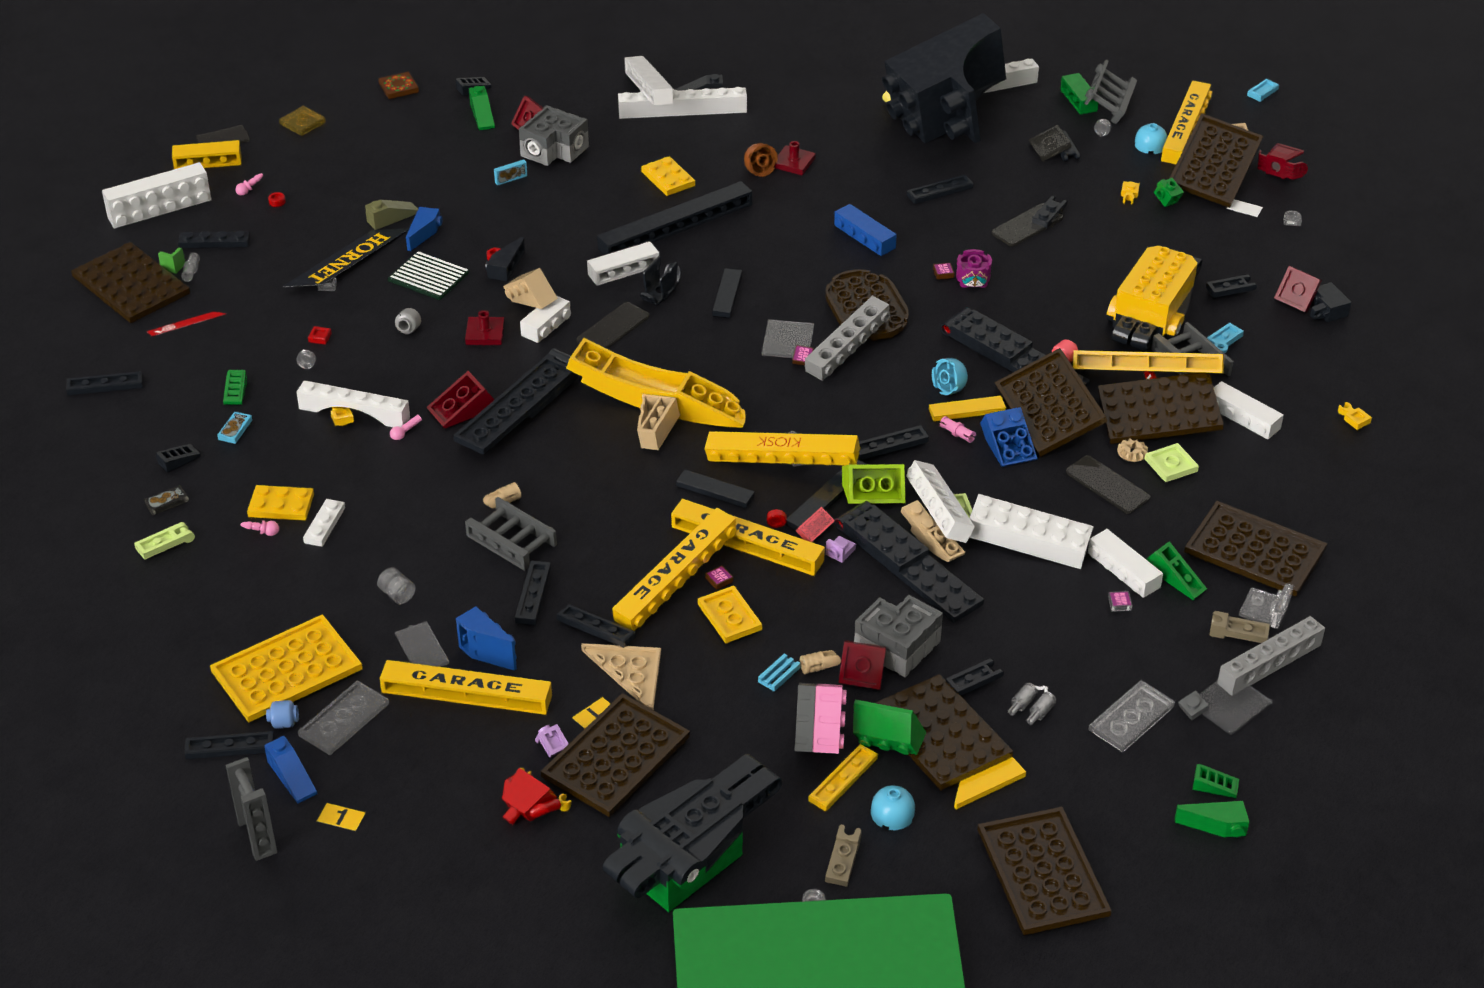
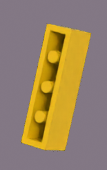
[172,140,241,169]

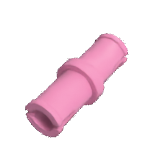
[940,416,976,443]

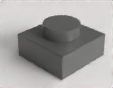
[1178,690,1209,720]

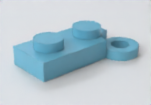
[1207,323,1244,353]

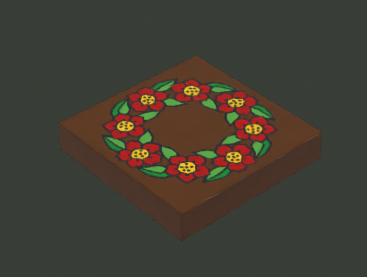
[379,72,419,99]

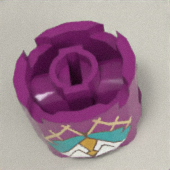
[956,249,992,288]

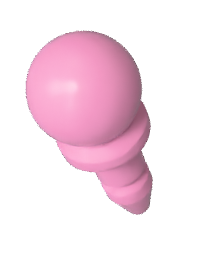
[235,173,263,195]
[241,520,279,536]

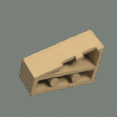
[503,268,558,309]
[637,394,680,450]

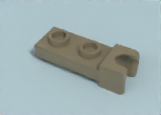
[1209,611,1270,643]
[825,825,862,887]

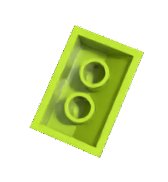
[842,464,905,504]

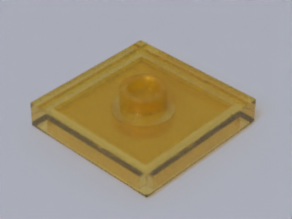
[279,106,326,136]

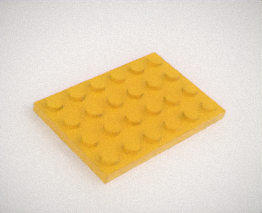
[210,614,362,723]

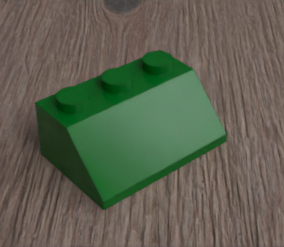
[853,699,926,755]

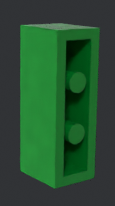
[1060,73,1099,114]

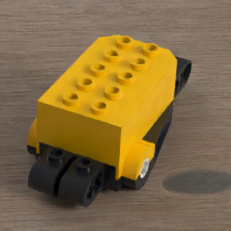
[1107,246,1203,351]

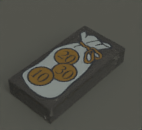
[144,485,189,515]

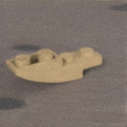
[901,500,965,562]

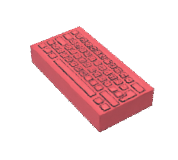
[796,507,834,542]

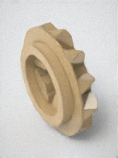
[1117,438,1148,462]

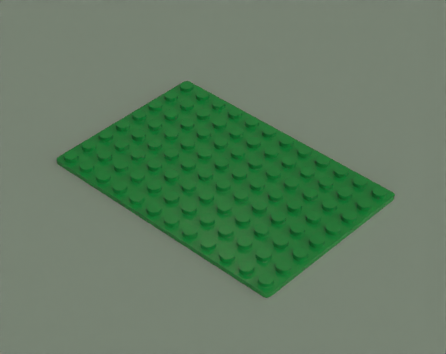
[673,894,965,988]

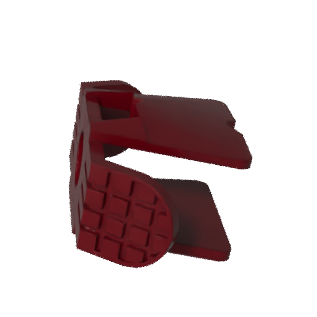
[1258,143,1308,180]

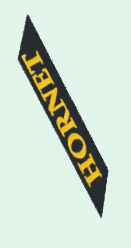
[283,228,409,287]

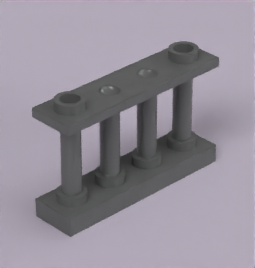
[1084,60,1137,124]
[1151,322,1233,376]
[465,497,557,571]
[226,757,277,861]

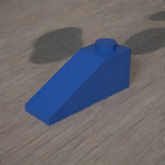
[406,207,442,251]
[264,736,317,804]

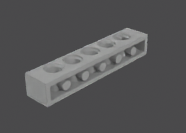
[805,296,890,381]
[1217,616,1325,696]

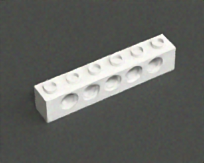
[906,460,975,543]

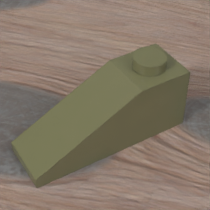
[365,200,418,230]

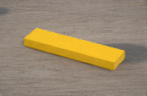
[929,396,1006,421]
[808,744,878,811]

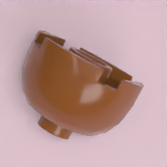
[744,143,778,177]

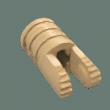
[483,482,521,508]
[800,650,841,674]

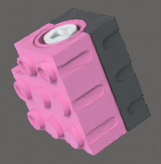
[795,683,846,754]

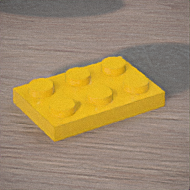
[641,156,695,196]
[247,485,314,521]
[698,586,762,644]

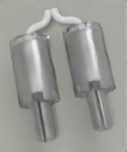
[1008,683,1056,725]

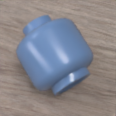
[266,700,299,729]

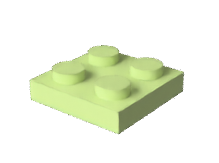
[1145,443,1199,482]

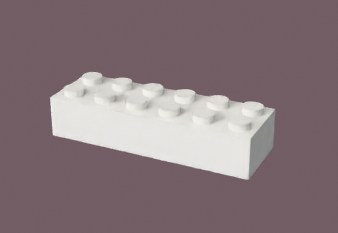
[102,162,211,228]
[970,494,1093,569]

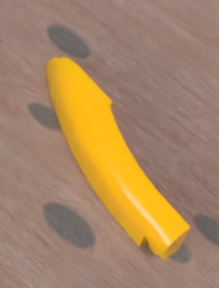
[566,338,746,428]

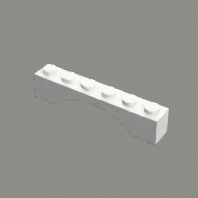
[297,380,410,427]

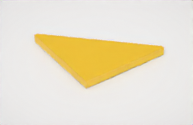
[954,757,1026,809]

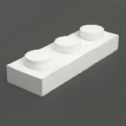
[303,499,345,547]

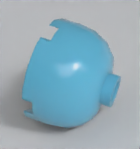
[1135,123,1168,154]
[932,358,968,395]
[871,785,915,830]

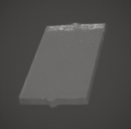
[395,621,449,667]

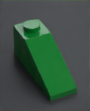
[469,86,495,130]
[1146,541,1207,600]
[1175,801,1249,837]

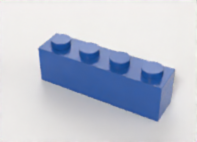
[834,204,897,256]

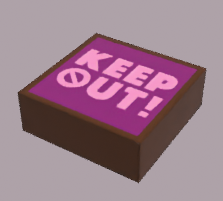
[933,263,954,280]
[792,345,814,366]
[705,566,733,590]

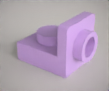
[826,536,856,563]
[535,724,568,758]

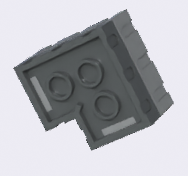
[519,105,589,166]
[854,595,943,677]

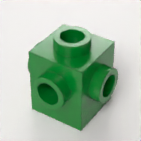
[1153,178,1184,207]

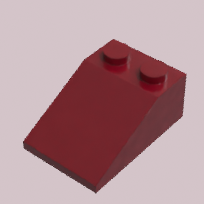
[426,371,494,428]

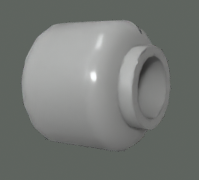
[395,308,421,334]

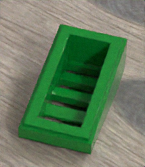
[223,370,248,404]
[1192,764,1239,798]

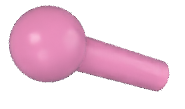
[390,415,422,440]

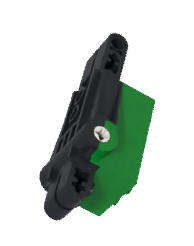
[603,754,783,912]

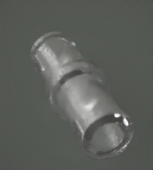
[181,253,200,281]

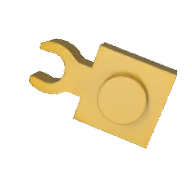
[1121,181,1140,204]
[1338,402,1372,430]
[331,407,354,426]

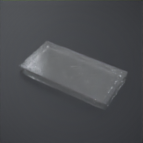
[298,680,389,755]
[1088,680,1175,752]

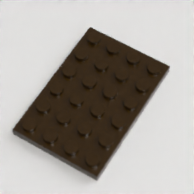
[1170,113,1263,208]
[71,242,190,323]
[995,348,1108,457]
[1098,373,1224,444]
[1184,501,1327,597]
[875,674,1013,791]
[541,693,690,817]
[978,807,1112,935]

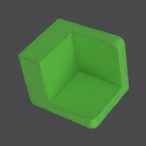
[158,247,185,274]

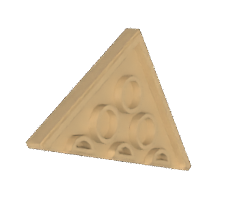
[581,643,661,710]

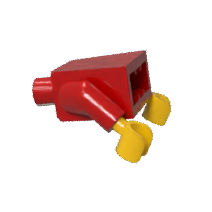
[502,768,572,825]

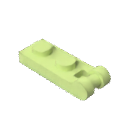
[134,522,195,560]

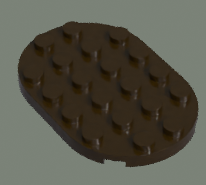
[826,269,909,341]

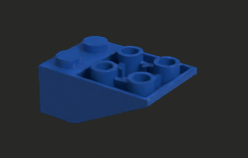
[980,407,1038,467]
[456,606,517,670]

